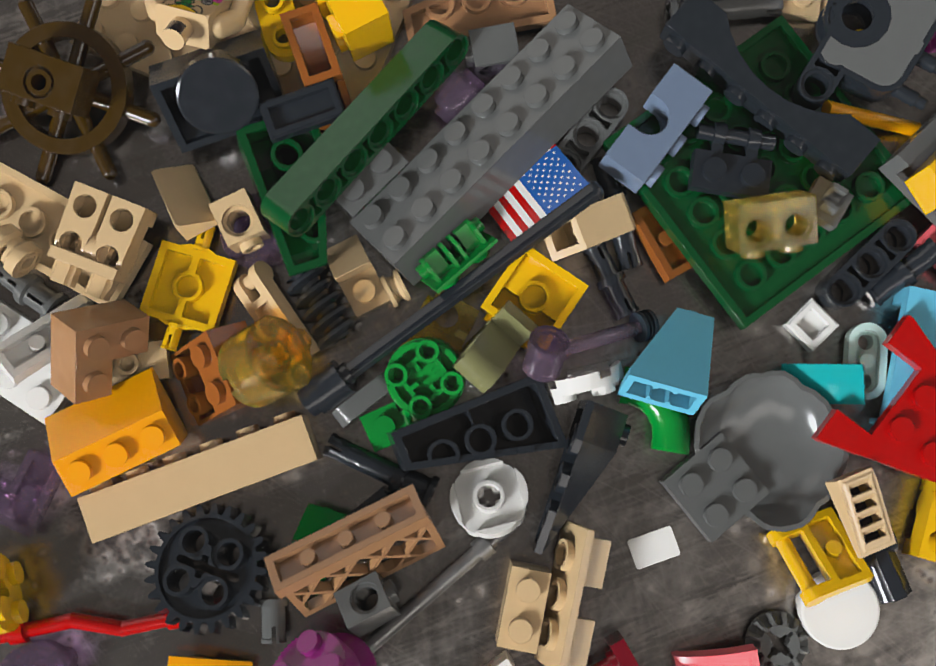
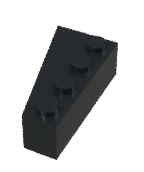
[387,373,569,471]

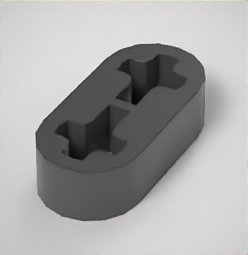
[332,371,389,429]

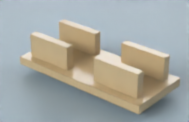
[534,520,612,666]

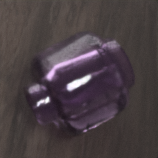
[432,67,486,124]

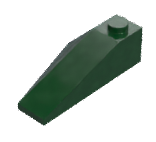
[236,120,327,277]

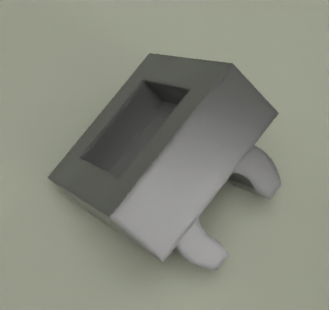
[797,176,854,232]

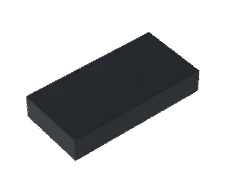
[258,78,345,144]

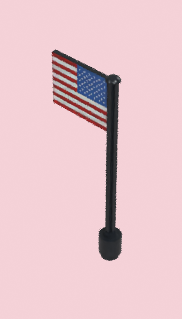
[297,144,604,417]

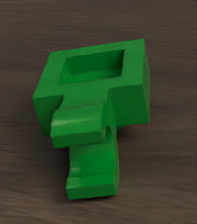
[359,402,423,452]

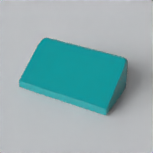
[781,363,865,405]

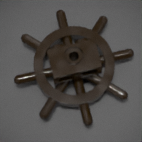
[0,0,161,184]

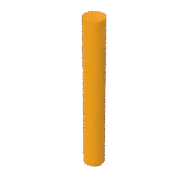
[821,100,922,136]

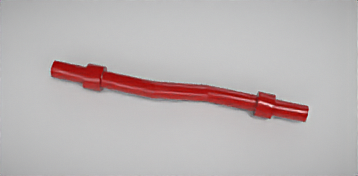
[0,612,179,646]

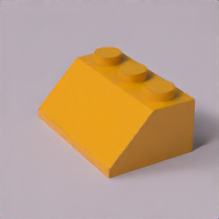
[44,366,188,497]

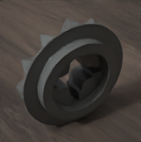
[745,610,810,666]

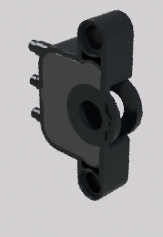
[791,0,936,111]

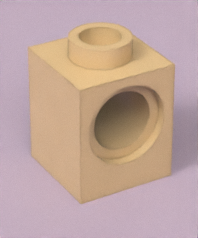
[208,188,271,254]

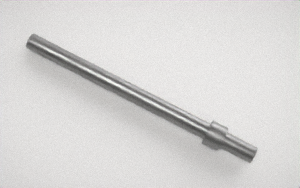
[364,527,518,653]

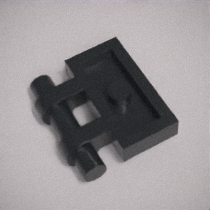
[687,122,776,202]

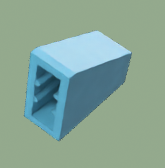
[617,307,715,415]

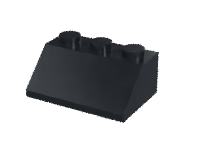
[149,29,284,153]

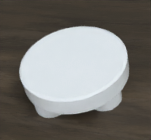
[794,571,880,650]

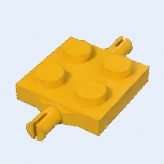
[139,227,239,352]

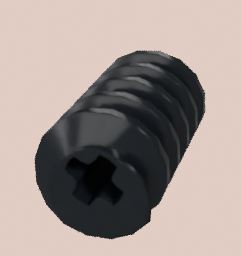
[286,264,359,350]

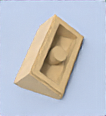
[151,164,217,241]

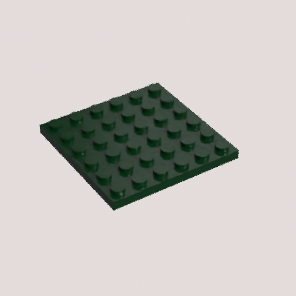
[602,15,911,330]

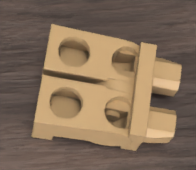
[47,181,158,301]

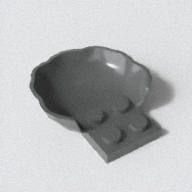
[659,370,849,543]

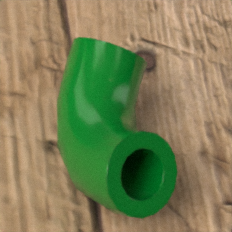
[617,366,691,455]

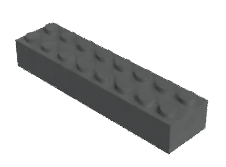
[349,4,632,286]

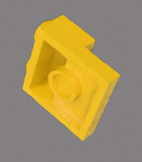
[480,248,589,354]

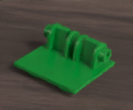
[415,217,499,294]

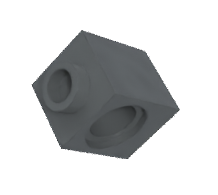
[464,22,519,79]
[333,571,401,637]

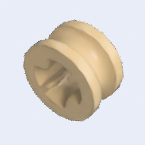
[379,269,412,308]

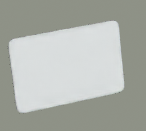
[627,526,680,569]

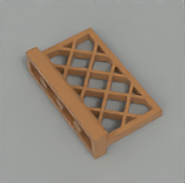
[264,484,446,617]

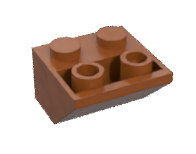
[170,320,274,426]

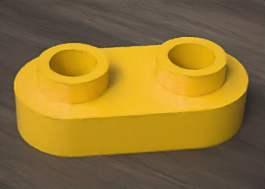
[254,0,296,62]

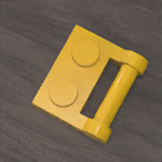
[766,507,874,607]

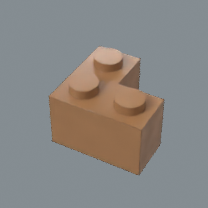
[51,299,150,404]

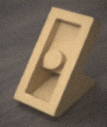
[327,234,391,319]

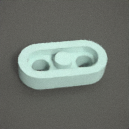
[843,322,888,400]

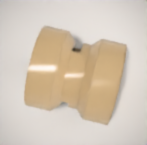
[0,223,43,278]

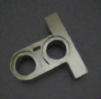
[452,300,539,393]

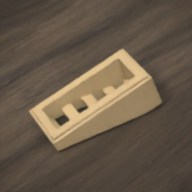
[825,467,896,559]

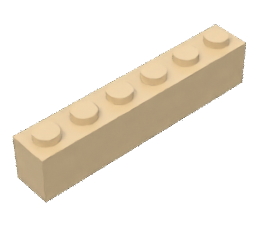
[77,410,323,544]

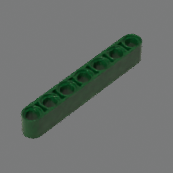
[261,20,469,237]

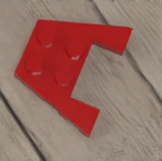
[811,315,936,482]

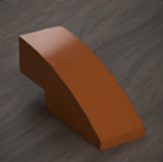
[279,2,352,134]

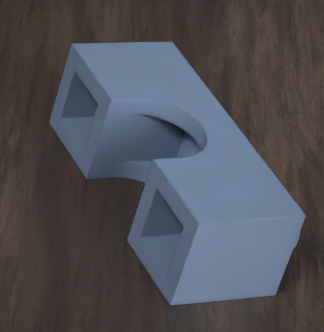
[598,63,713,194]

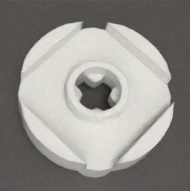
[544,360,625,405]
[450,458,529,539]

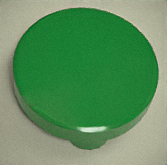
[384,337,466,419]

